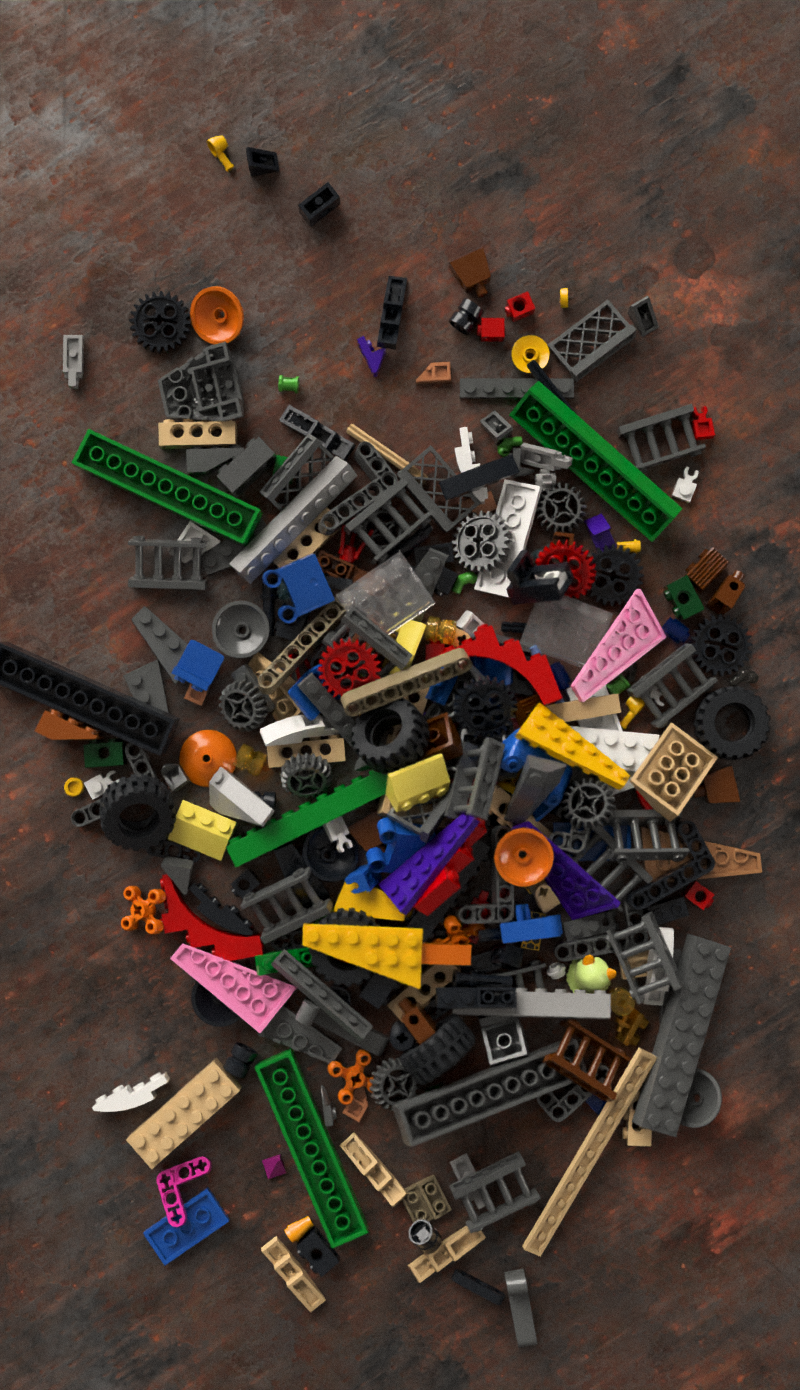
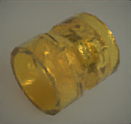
[425,616,457,645]
[233,743,268,777]
[608,987,635,1016]

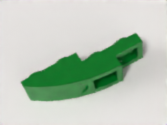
[255,947,315,975]

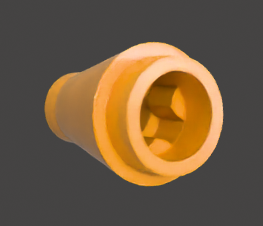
[284,1216,314,1243]

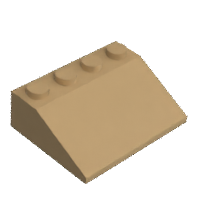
[629,722,718,822]

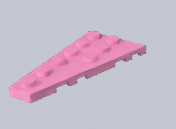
[571,589,666,702]
[170,943,297,1033]

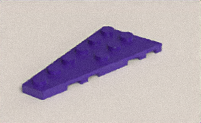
[378,813,480,915]
[511,821,621,920]

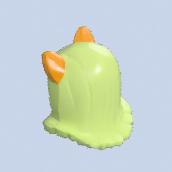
[566,955,617,994]

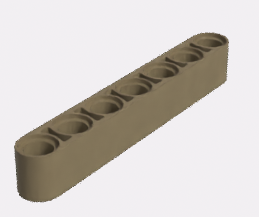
[258,591,354,695]
[341,648,472,717]

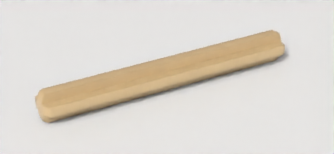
[347,424,428,484]

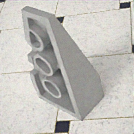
[209,767,275,826]

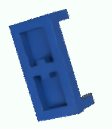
[344,863,382,893]

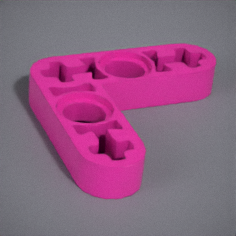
[157,1157,212,1227]

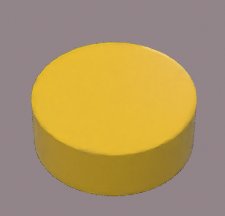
[560,288,568,308]
[64,778,85,797]

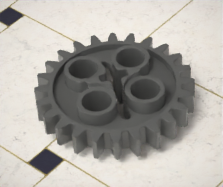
[452,510,512,573]

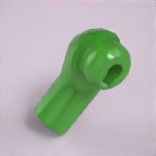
[498,436,523,457]
[451,571,477,594]

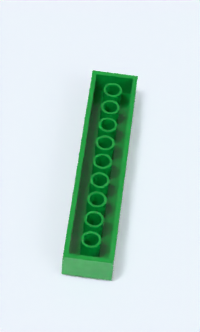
[509,381,683,542]
[71,429,263,547]
[226,770,391,867]
[255,1048,369,1249]

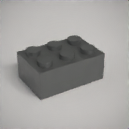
[217,437,276,498]

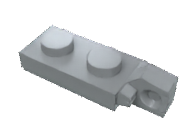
[63,335,84,389]
[520,443,572,471]
[450,1153,485,1209]

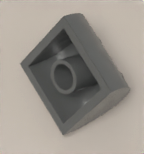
[481,1017,530,1066]

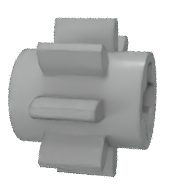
[535,469,556,492]

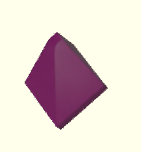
[262,1154,287,1179]

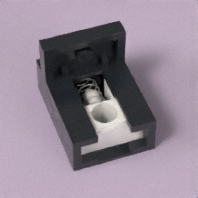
[507,550,574,605]

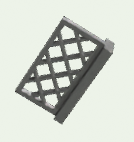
[548,300,637,382]
[259,434,334,511]
[396,445,481,534]
[387,773,455,843]

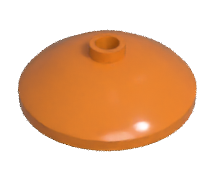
[190,286,244,345]
[179,730,237,787]
[494,828,554,887]

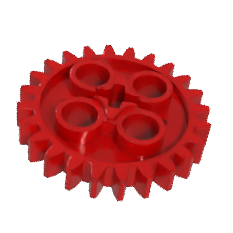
[535,540,597,601]
[318,637,382,697]

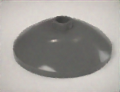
[212,601,270,658]
[680,1068,722,1128]

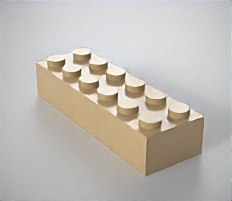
[126,1058,242,1169]

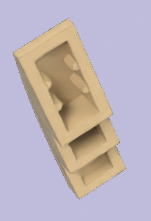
[546,694,621,722]
[340,1132,408,1207]
[407,1226,486,1283]
[261,1236,326,1312]

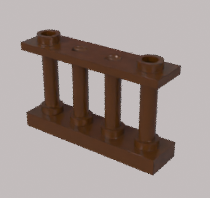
[543,1018,632,1102]

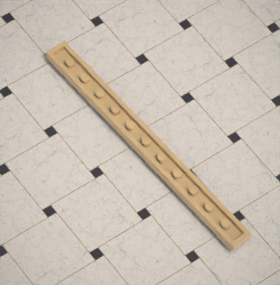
[522,1048,657,1257]

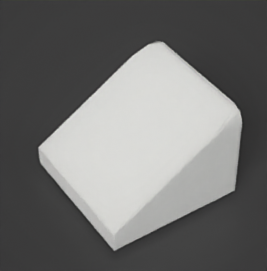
[455,610,484,639]

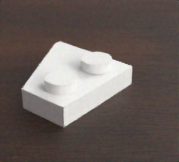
[169,522,221,564]

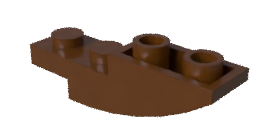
[317,550,391,601]

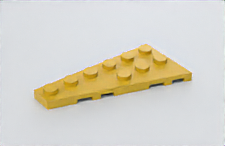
[302,924,423,989]

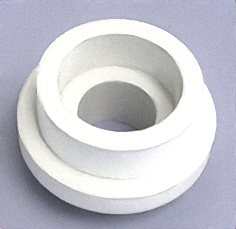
[547,962,566,979]

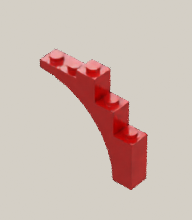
[440,624,563,706]
[413,798,487,916]
[159,873,265,961]

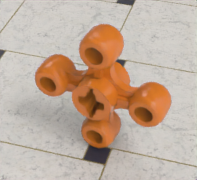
[121,886,166,935]
[431,915,485,954]
[328,1049,374,1105]

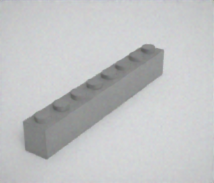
[229,456,358,584]
[453,986,610,1019]

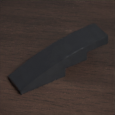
[377,276,407,350]
[279,405,356,462]
[439,455,520,501]

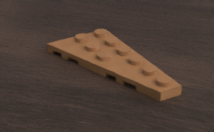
[640,827,762,884]

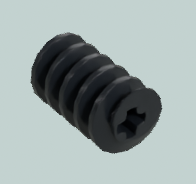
[390,1020,414,1051]

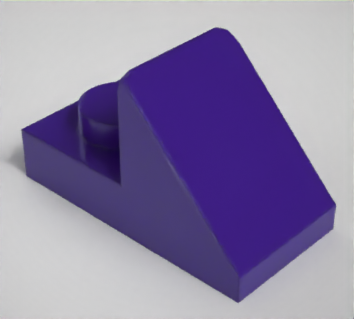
[357,336,386,377]
[584,513,617,553]

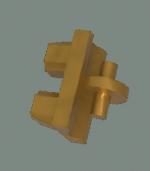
[614,1007,649,1046]

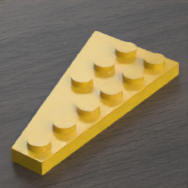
[514,702,630,790]

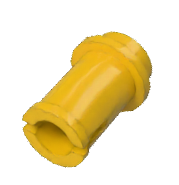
[617,539,641,554]

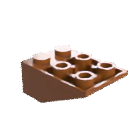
[35,709,104,740]

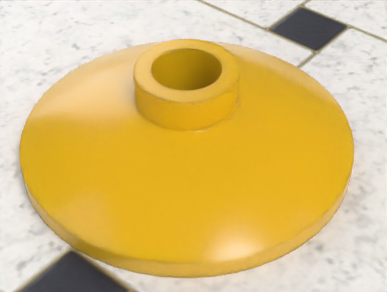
[511,335,550,373]

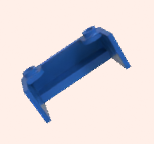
[499,727,573,822]

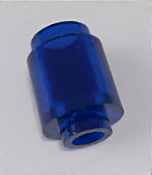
[662,617,691,644]
[550,661,571,691]

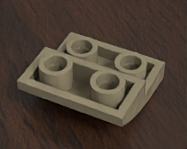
[402,1175,452,1223]

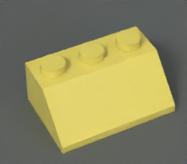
[382,618,426,675]
[386,753,450,813]
[168,800,237,861]

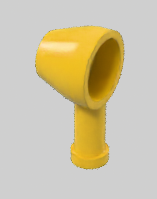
[207,135,234,172]
[620,696,645,729]

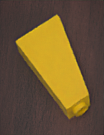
[333,882,414,921]

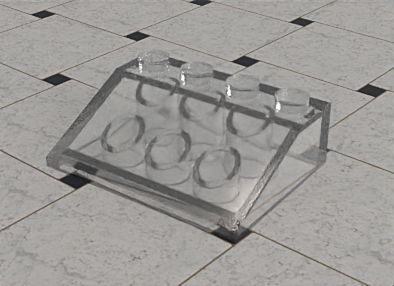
[336,551,435,646]
[520,595,613,668]

